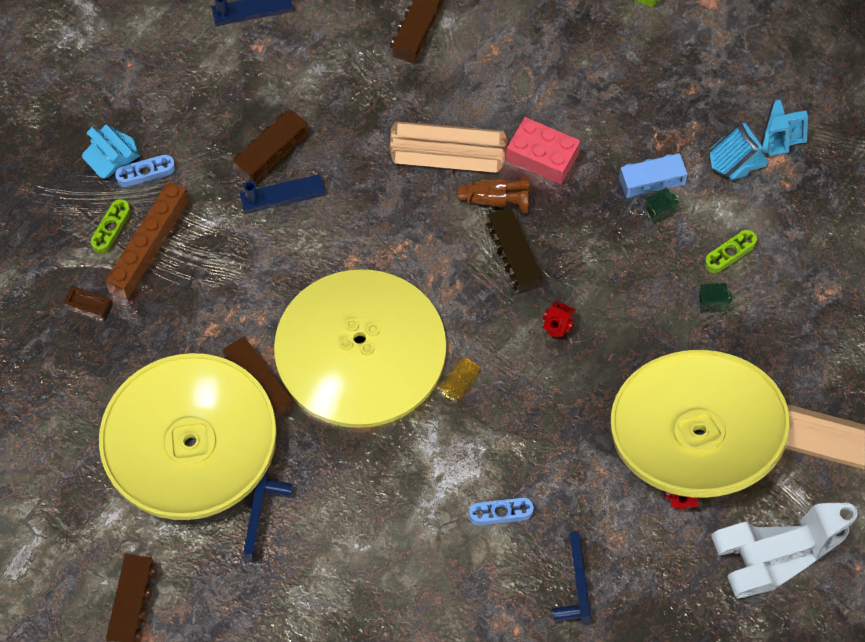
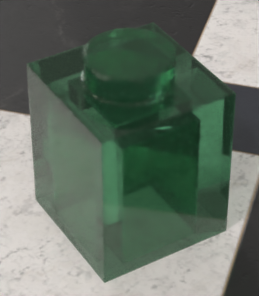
[644,187,678,224]
[699,283,732,313]

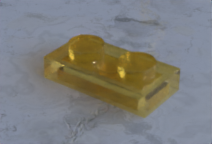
[439,356,481,403]

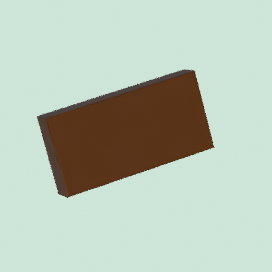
[63,286,112,320]

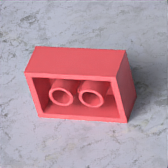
[506,117,580,185]

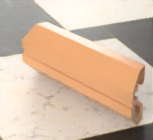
[390,121,508,173]
[785,404,865,470]

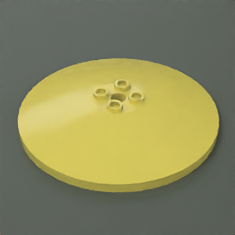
[274,269,446,428]
[611,350,790,498]
[99,353,277,520]

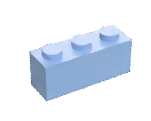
[619,154,687,198]

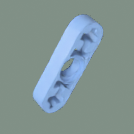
[115,155,175,187]
[469,498,534,526]

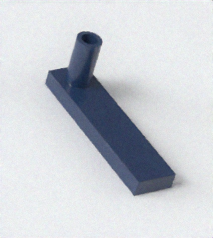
[211,0,293,26]
[240,174,325,214]
[242,471,292,562]
[552,531,592,625]

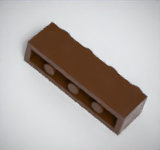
[390,0,444,64]
[232,109,308,183]
[223,336,293,420]
[106,554,157,642]

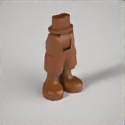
[458,177,530,213]

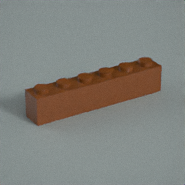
[105,181,189,300]

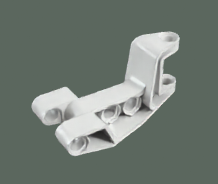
[711,503,857,598]

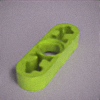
[91,199,131,254]
[704,230,757,273]

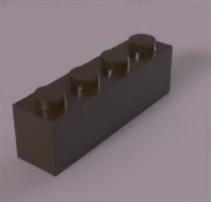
[485,207,543,294]

